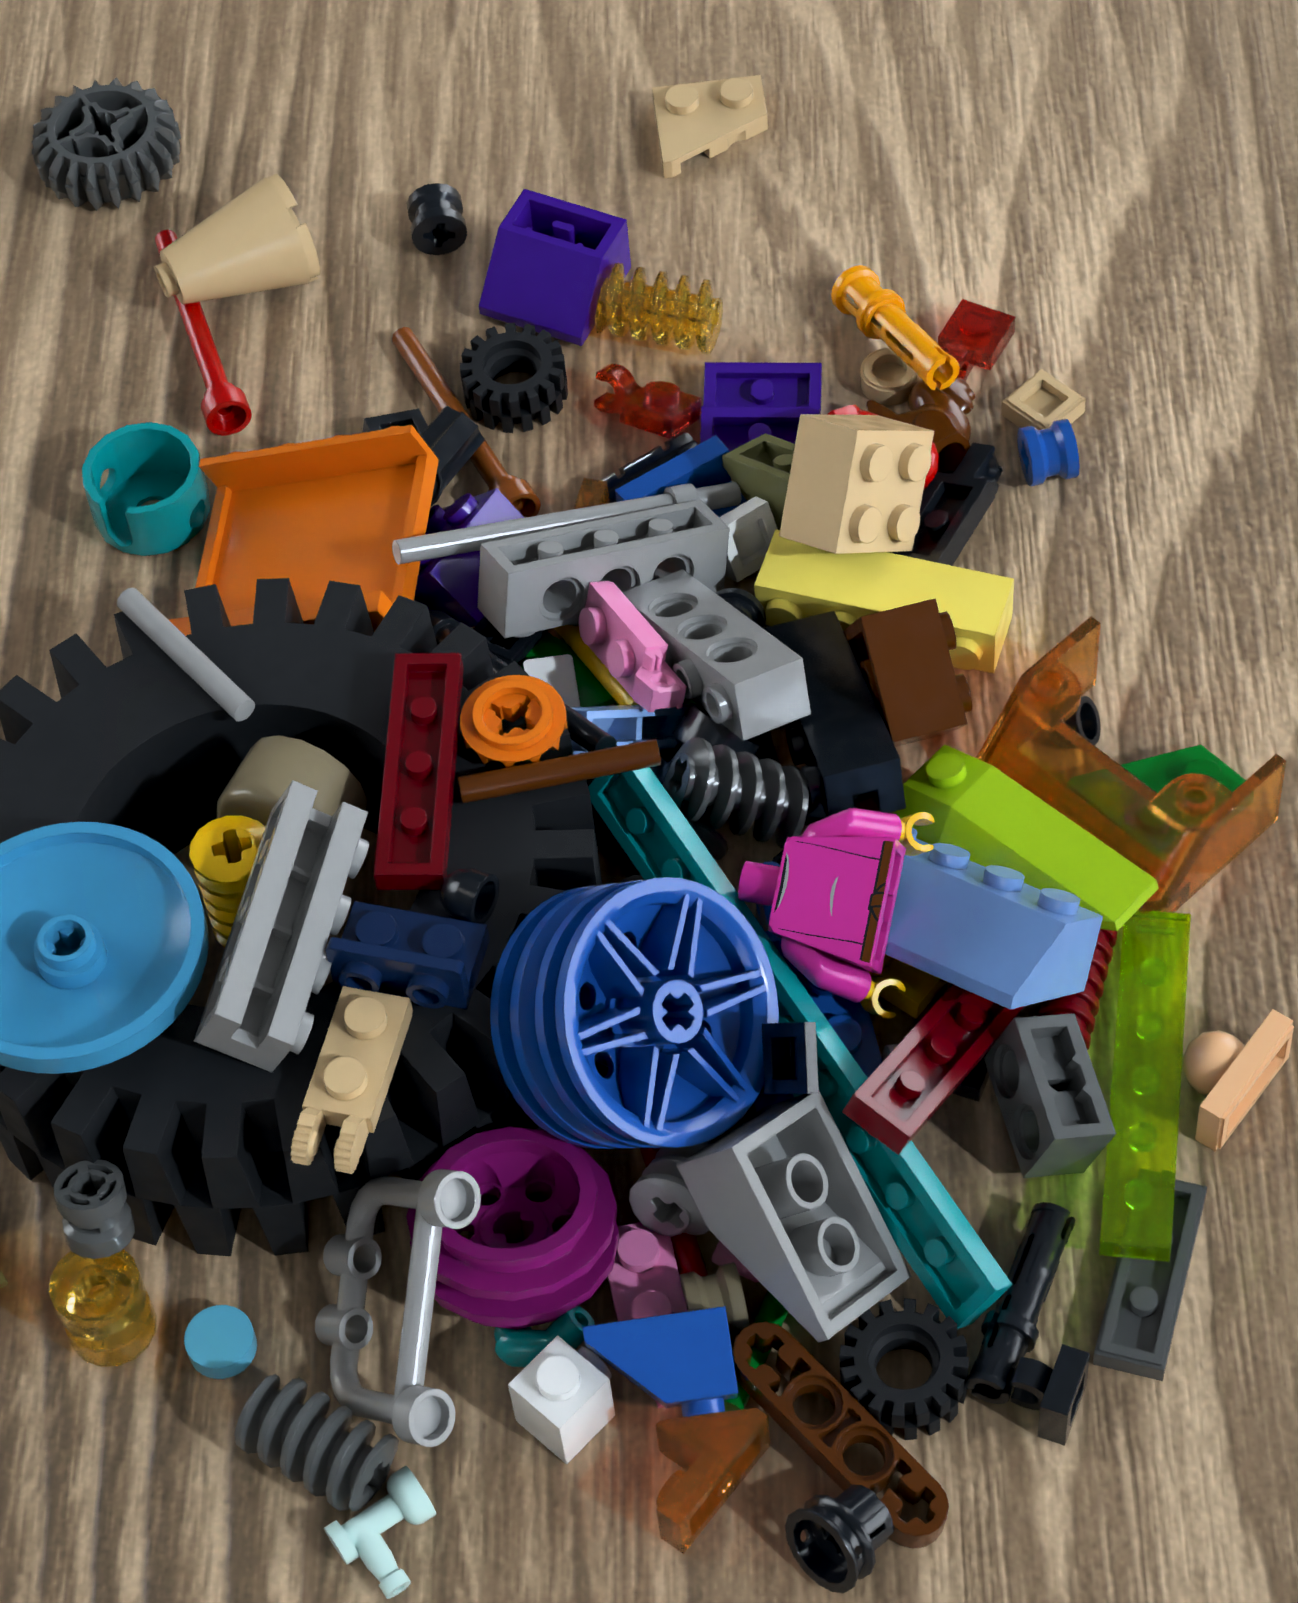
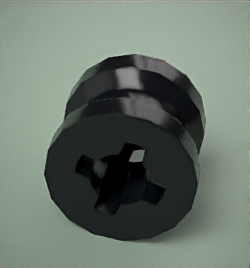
[407,183,467,255]

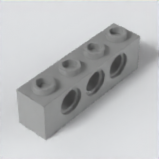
[477,499,730,638]
[622,569,811,741]

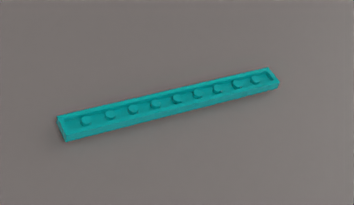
[588,767,1013,1329]

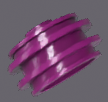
[406,1127,619,1329]

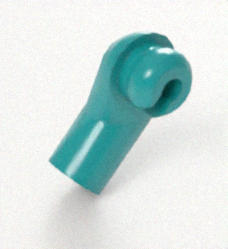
[494,1306,595,1368]

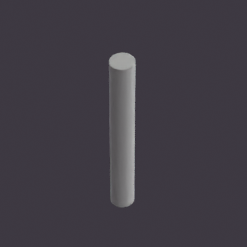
[117,588,255,722]

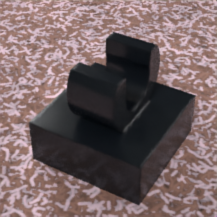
[1011,1344,1090,1446]

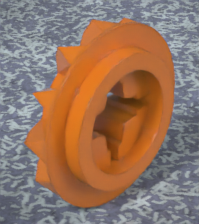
[460,675,568,768]

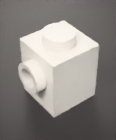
[508,1335,615,1464]

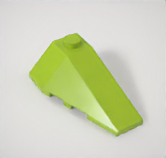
[894,744,1159,931]

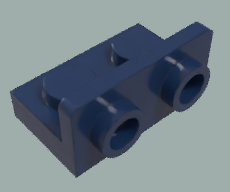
[325,901,490,1009]

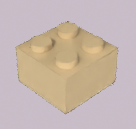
[779,414,934,554]

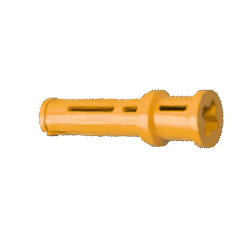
[831,265,960,390]

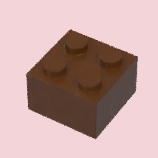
[843,598,973,747]

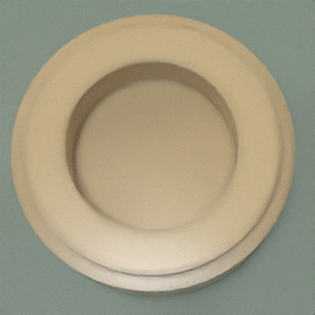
[860,348,919,406]

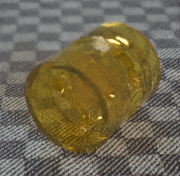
[49,1249,157,1367]

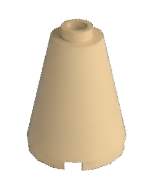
[154,174,320,304]

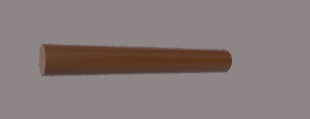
[458,739,661,804]

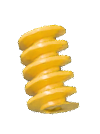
[189,816,265,948]

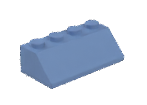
[885,828,1103,1010]

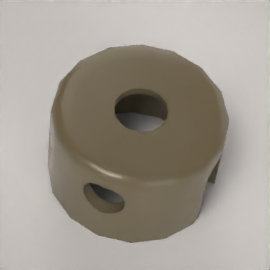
[216,735,368,827]

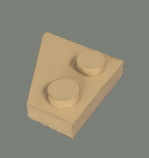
[652,75,768,178]

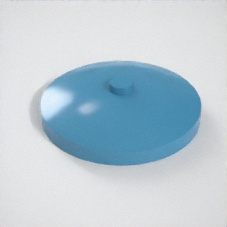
[0,822,209,1074]

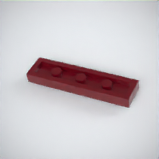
[374,653,464,890]
[842,984,1025,1155]

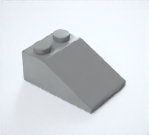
[676,1091,912,1342]

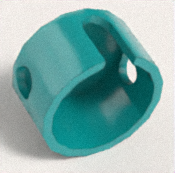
[82,422,210,556]

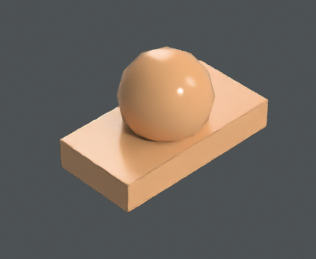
[1183,1009,1294,1152]

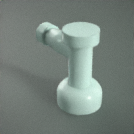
[324,1465,437,1599]

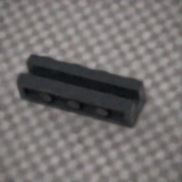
[763,611,906,817]

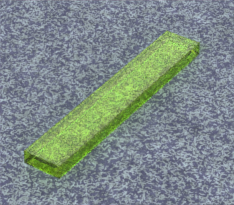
[1099,910,1191,1262]

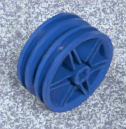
[490,877,779,1149]

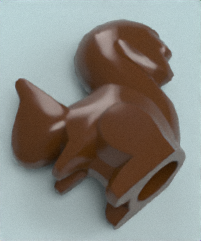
[866,376,975,492]

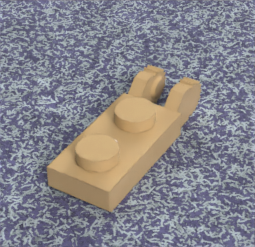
[290,986,413,1174]

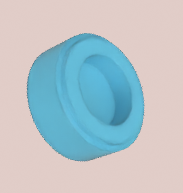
[184,1305,257,1379]

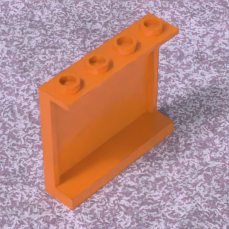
[168,425,439,636]

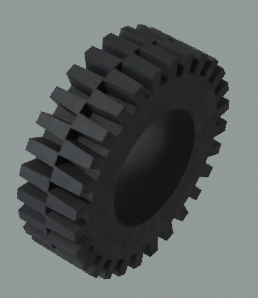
[0,578,602,1257]

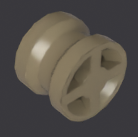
[680,1262,749,1334]

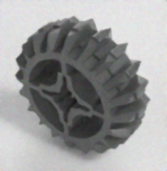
[32,77,181,211]

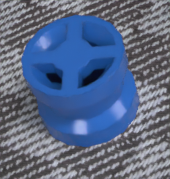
[1017,419,1080,486]

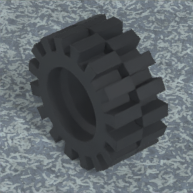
[460,323,568,433]
[839,1298,969,1440]

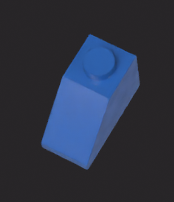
[582,1306,738,1419]

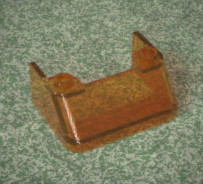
[976,616,1286,925]

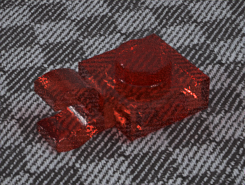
[938,299,1015,381]
[594,364,702,439]

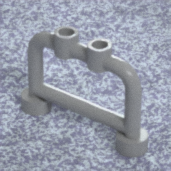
[315,1169,481,1447]

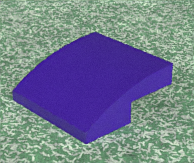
[700,362,822,452]

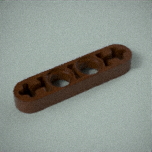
[732,1322,949,1549]

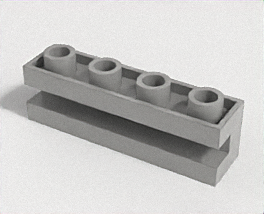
[194,780,369,1073]

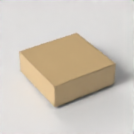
[1001,369,1086,430]

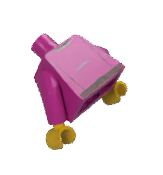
[738,808,935,1019]

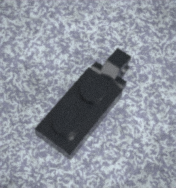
[889,443,1003,566]

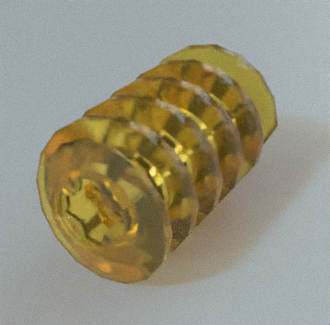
[595,262,723,354]

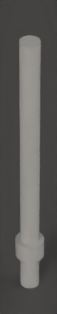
[392,482,741,565]

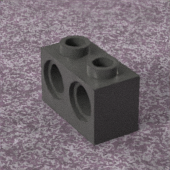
[984,1013,1116,1178]

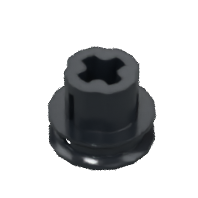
[785,1484,894,1593]

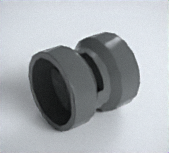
[54,1159,135,1259]

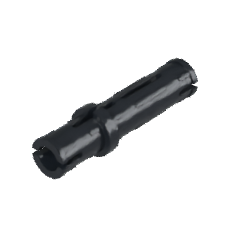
[965,1202,1075,1404]

